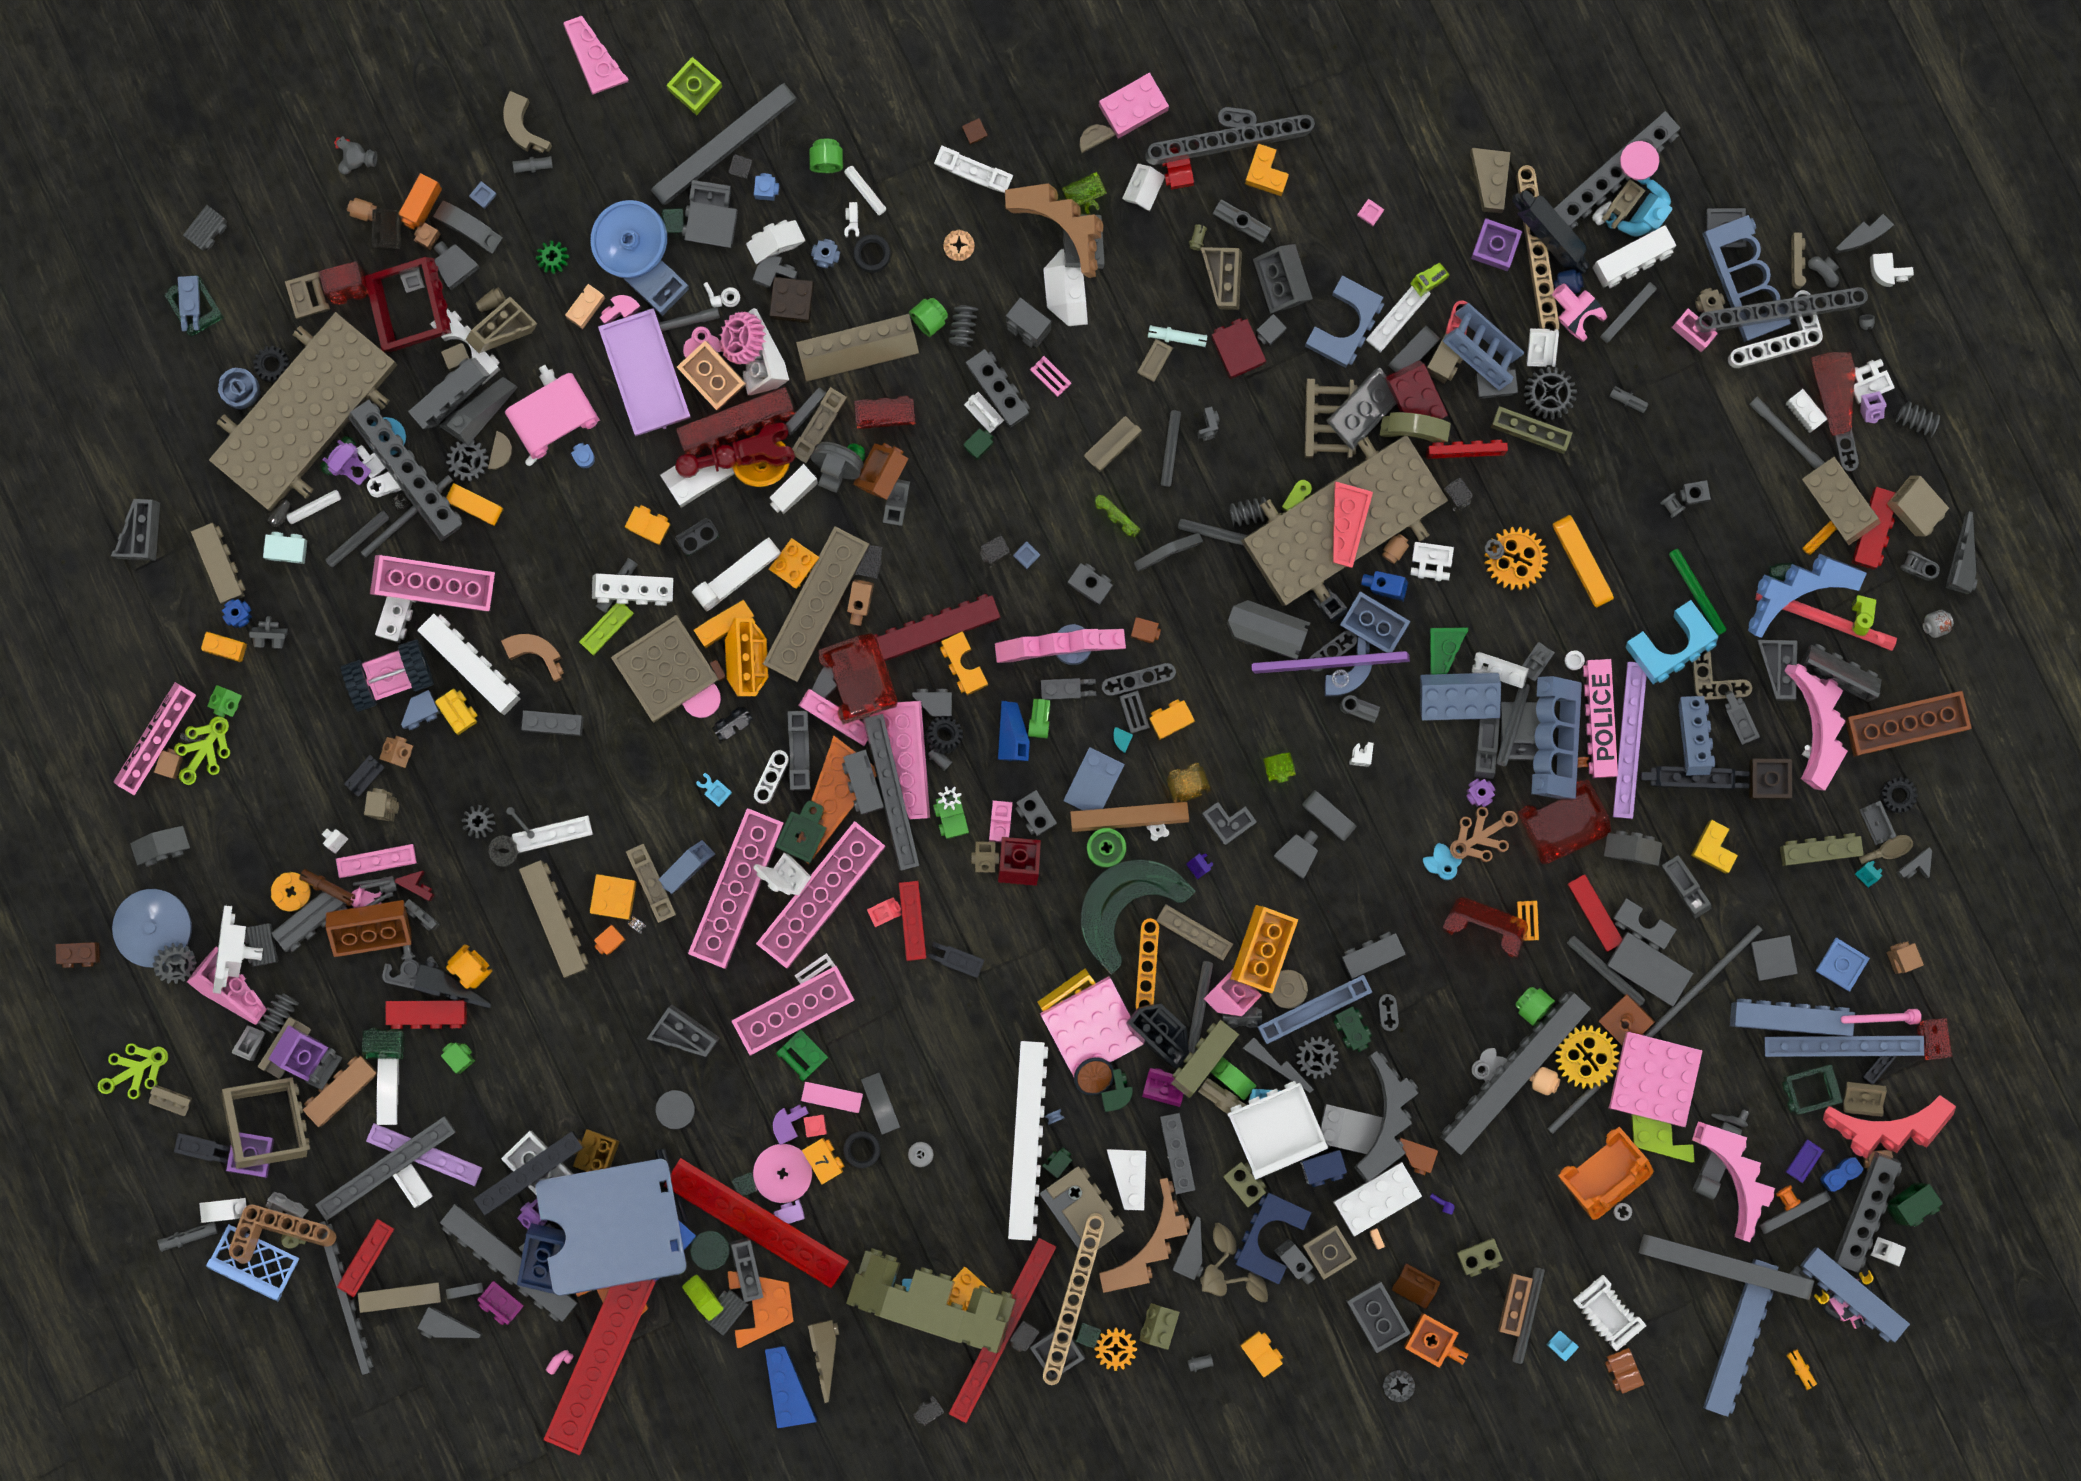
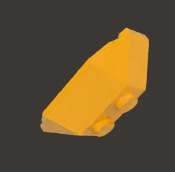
[725,618,768,696]

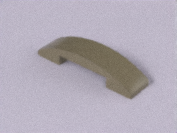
[792,387,847,463]
[626,844,676,923]

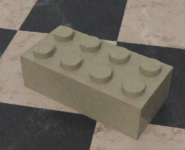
[1802,457,1881,545]

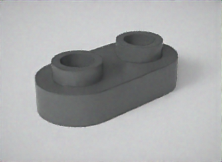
[1218,107,1257,128]

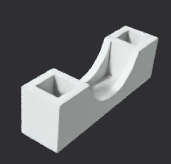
[431,309,500,384]

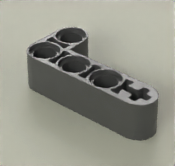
[1693,1121,1742,1200]

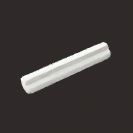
[844,166,886,215]
[286,490,341,524]

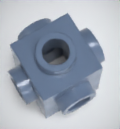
[811,239,840,268]

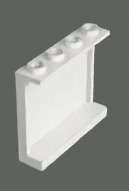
[1228,1081,1329,1179]

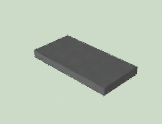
[1327,368,1396,449]
[1607,932,1693,1007]

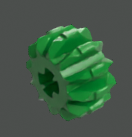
[536,241,569,274]

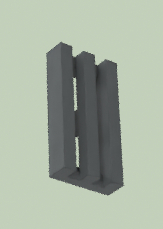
[1119,691,1150,734]

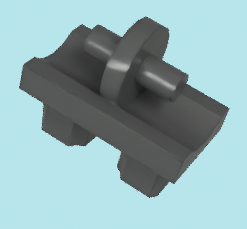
[249,616,288,648]
[1522,642,1555,682]

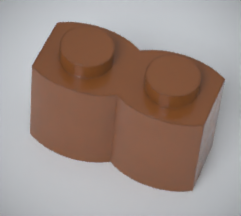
[1604,1348,1644,1394]

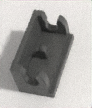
[689,180,732,208]
[1859,801,1896,845]

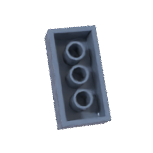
[1420,673,1501,720]

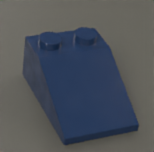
[517,1223,566,1294]

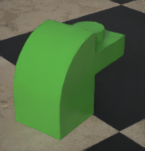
[1211,1057,1256,1100]

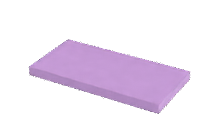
[598,308,691,436]

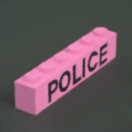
[1583,659,1618,778]
[114,682,196,795]

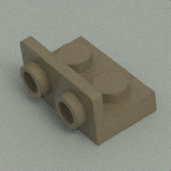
[149,1084,192,1116]

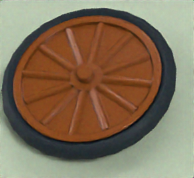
[1074,1057,1114,1095]

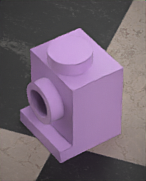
[1860,391,1886,423]
[774,1199,805,1224]

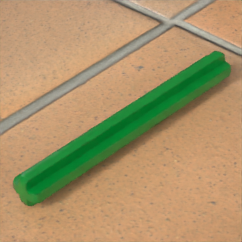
[1669,548,1726,635]

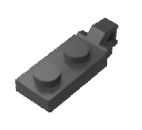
[1725,690,1760,745]

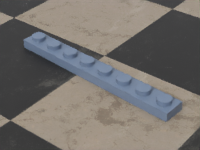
[1765,1036,1924,1057]

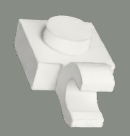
[844,202,859,238]
[357,445,386,479]

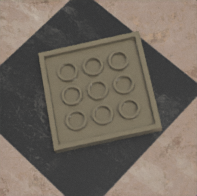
[611,615,719,723]

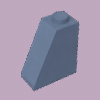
[658,840,715,894]

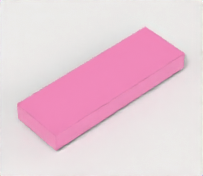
[801,1082,863,1113]

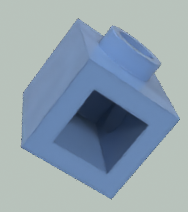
[754,173,779,201]

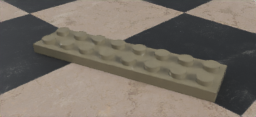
[763,526,870,682]

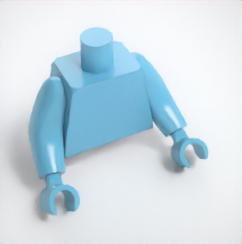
[1606,177,1672,237]

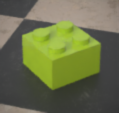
[666,57,722,115]

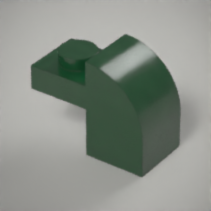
[1101,1069,1132,1112]

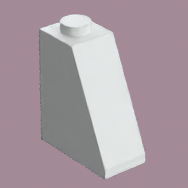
[770,464,818,514]

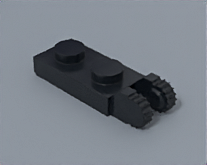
[927,942,985,978]
[174,1133,230,1163]

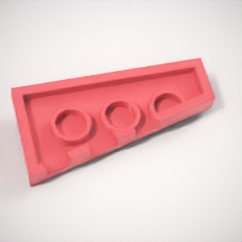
[1333,481,1373,568]

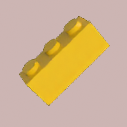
[1038,968,1096,1011]

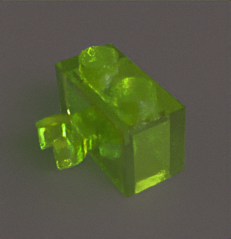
[1062,172,1106,215]

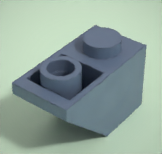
[401,690,441,731]

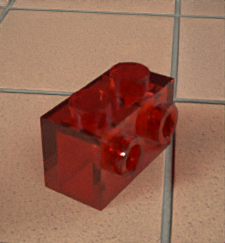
[1918,1018,1952,1060]

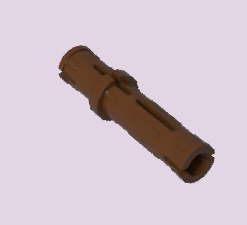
[299,869,356,906]

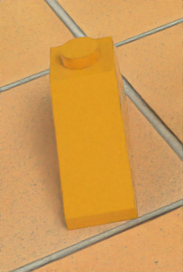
[694,600,754,648]

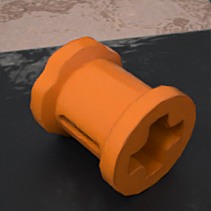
[1776,1185,1801,1211]

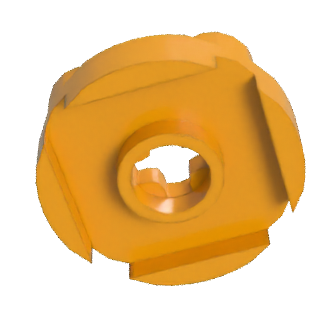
[271,872,311,912]

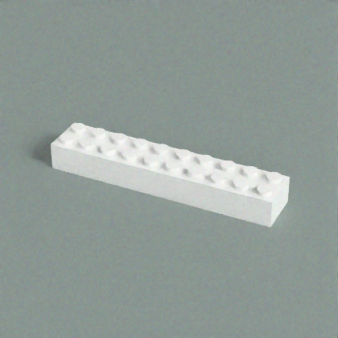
[1008,1041,1048,1240]

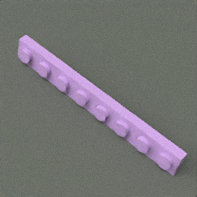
[1613,662,1646,819]

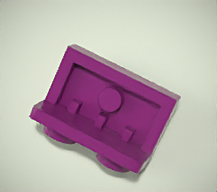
[1142,1068,1184,1107]
[477,1281,524,1325]

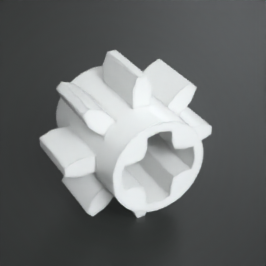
[938,787,962,810]

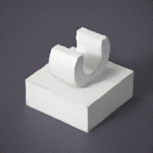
[322,829,348,853]

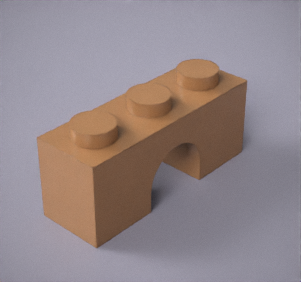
[1886,941,1924,974]

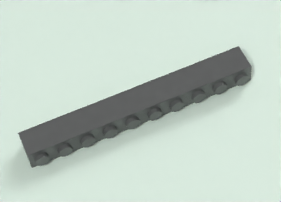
[1440,991,1591,1155]

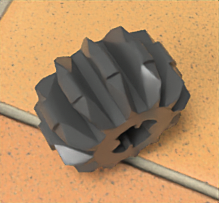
[462,805,496,839]

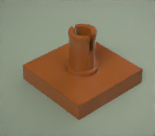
[1599,994,1655,1046]

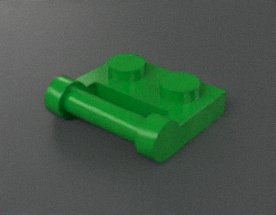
[776,1029,828,1082]

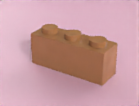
[1498,1273,1533,1336]

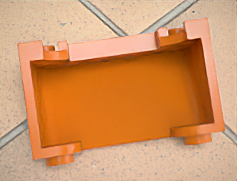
[1558,1127,1654,1220]

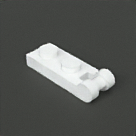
[1472,652,1529,688]

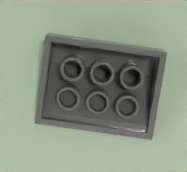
[1800,644,1882,702]

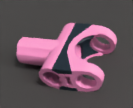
[1552,284,1607,342]

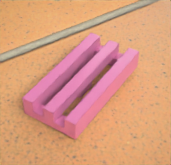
[1030,356,1071,397]

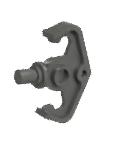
[382,945,439,988]

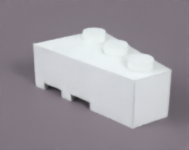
[1106,1149,1146,1210]

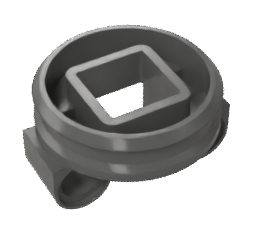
[811,442,864,493]

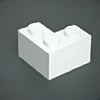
[746,220,805,264]

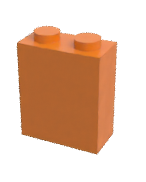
[399,173,442,230]

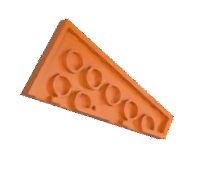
[797,736,876,864]

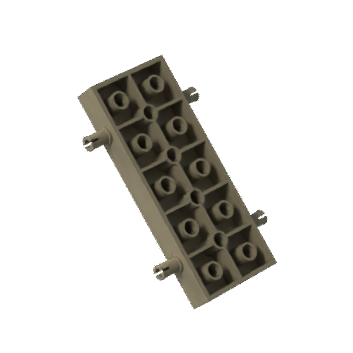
[209,312,397,512]
[1241,436,1448,606]

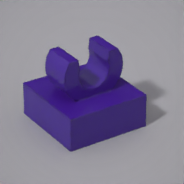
[1186,854,1213,880]

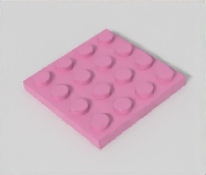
[1040,977,1143,1077]
[1609,1032,1702,1127]

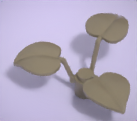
[1200,1223,1268,1303]

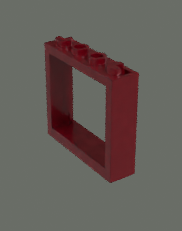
[365,257,452,352]

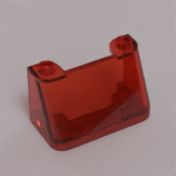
[818,633,897,725]
[1518,779,1611,864]
[1443,897,1528,959]

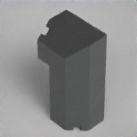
[1226,600,1310,660]

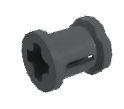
[1660,493,1686,518]
[1485,539,1504,560]

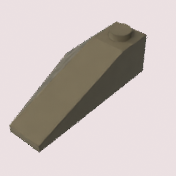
[808,1319,839,1403]

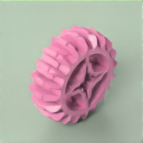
[718,312,766,365]

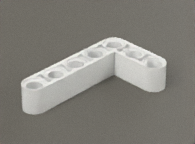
[1728,290,1823,368]
[692,538,781,611]

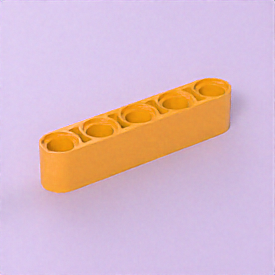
[1552,515,1614,608]
[1135,918,1159,1010]

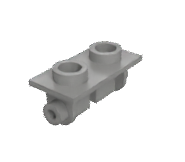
[266,1192,309,1223]

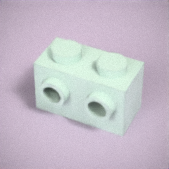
[263,532,307,564]

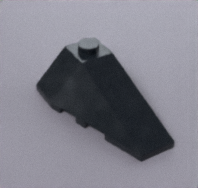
[414,961,491,1008]

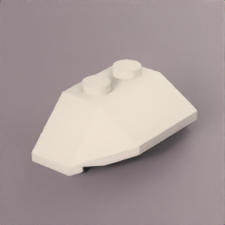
[1044,249,1088,326]

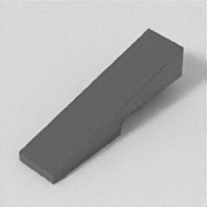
[1242,1038,1314,1093]

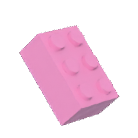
[1099,73,1169,139]

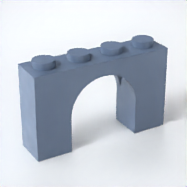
[1305,276,1384,368]

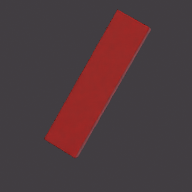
[1567,874,1622,952]
[899,881,926,961]
[336,1219,394,1297]

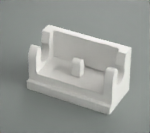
[1349,742,1374,767]

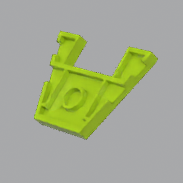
[1631,1114,1694,1162]

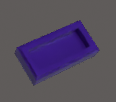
[1786,1139,1824,1183]

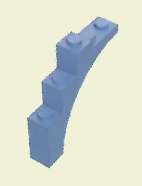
[1748,554,1867,638]

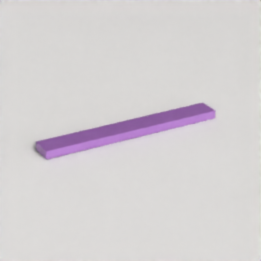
[1252,651,1410,674]

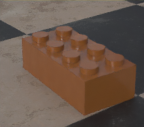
[326,900,411,957]

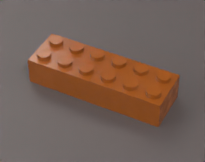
[1845,691,1972,757]

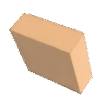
[1369,1228,1385,1249]

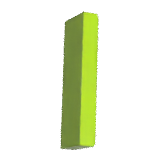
[579,603,634,656]

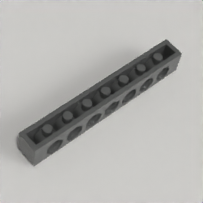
[1554,111,1681,229]
[348,400,462,541]

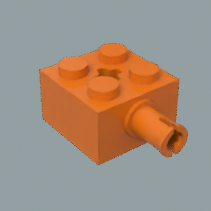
[1404,1313,1468,1368]

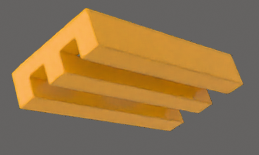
[1517,901,1539,941]

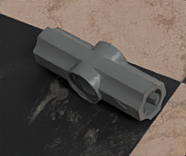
[1213,199,1272,243]

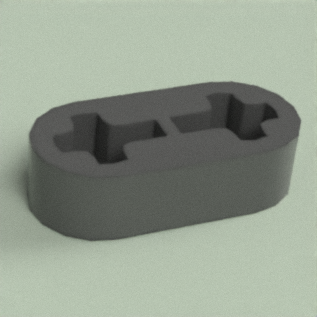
[1378,994,1399,1031]
[445,1283,484,1299]

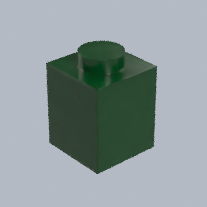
[963,428,993,460]

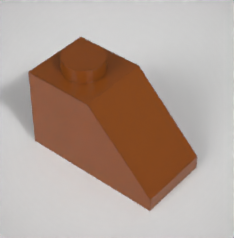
[1399,1138,1438,1175]

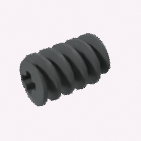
[949,305,978,347]
[1895,401,1940,438]
[1230,497,1268,527]
[258,992,299,1036]

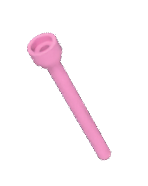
[1841,1009,1921,1025]

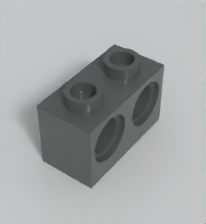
[1015,790,1057,836]

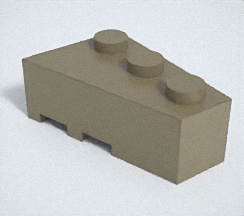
[1470,148,1510,214]
[465,297,537,353]

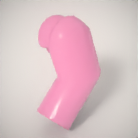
[546,1350,574,1374]

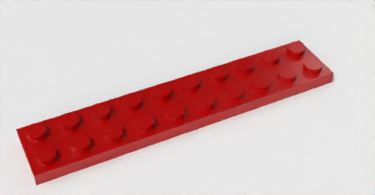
[664,1158,849,1288]
[544,1279,655,1455]

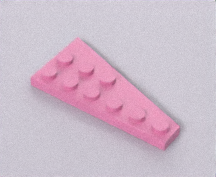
[864,701,930,819]

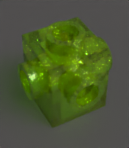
[1264,752,1296,783]

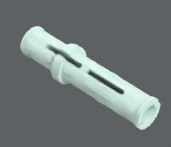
[1148,325,1207,347]

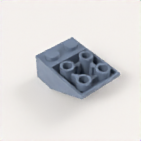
[623,260,689,316]

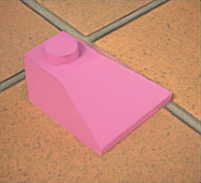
[1204,969,1262,1016]

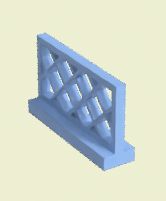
[206,1224,299,1302]

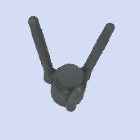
[353,876,397,906]

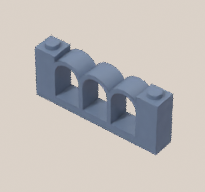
[1702,215,1791,342]
[1532,676,1582,799]

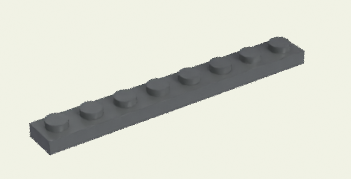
[863,714,919,871]
[315,1116,456,1221]
[320,1221,374,1375]

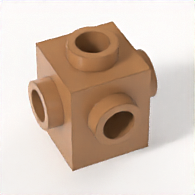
[379,736,413,768]

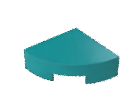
[1114,727,1133,753]

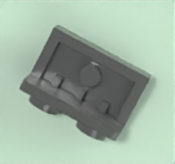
[1197,407,1220,441]

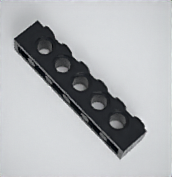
[474,1131,585,1216]

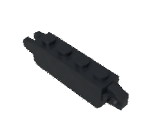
[1512,190,1590,274]
[1640,766,1750,790]

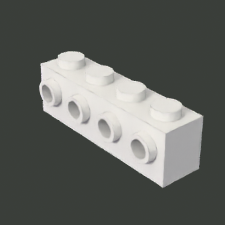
[592,574,673,606]
[375,597,416,643]

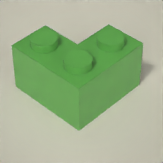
[933,795,969,839]

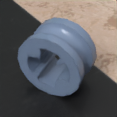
[1045,1109,1064,1125]

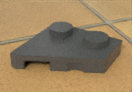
[405,899,441,931]

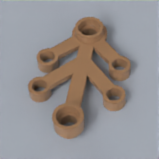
[1450,807,1518,862]

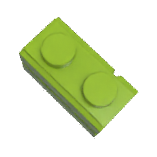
[682,1275,724,1321]

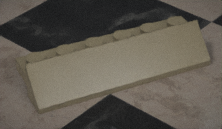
[796,314,919,382]

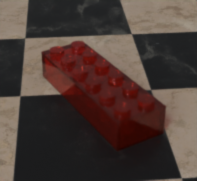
[676,387,795,456]

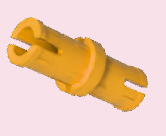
[1786,1349,1817,1390]

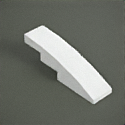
[377,1046,399,1125]

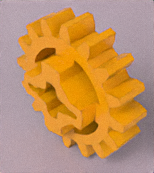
[1094,1327,1137,1371]

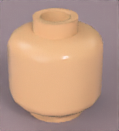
[1530,1067,1560,1095]

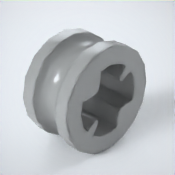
[1613,1203,1632,1221]

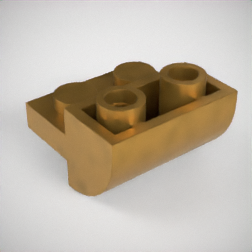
[573,1129,620,1172]

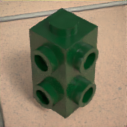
[1333,1007,1372,1052]

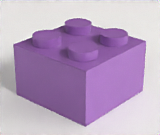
[1471,218,1522,271]
[269,1025,328,1081]
[226,1133,274,1178]

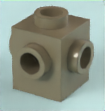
[1695,288,1725,320]
[972,842,999,872]

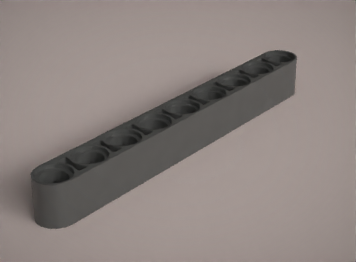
[651,83,797,206]
[1145,115,1315,165]
[1695,287,1868,332]
[1638,1234,1814,1300]

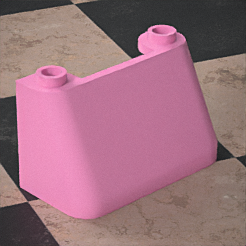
[505,373,600,459]

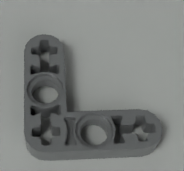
[1134,533,1203,572]

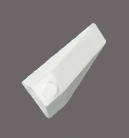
[743,308,789,395]

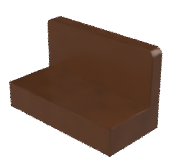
[1392,1263,1440,1308]

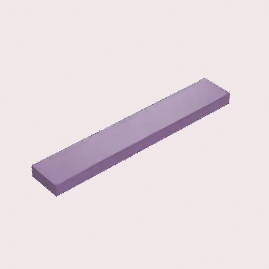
[366,1123,483,1186]

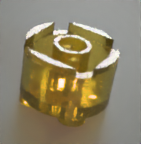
[1166,763,1211,803]

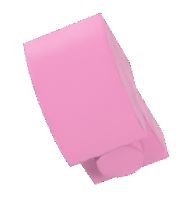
[600,295,641,324]

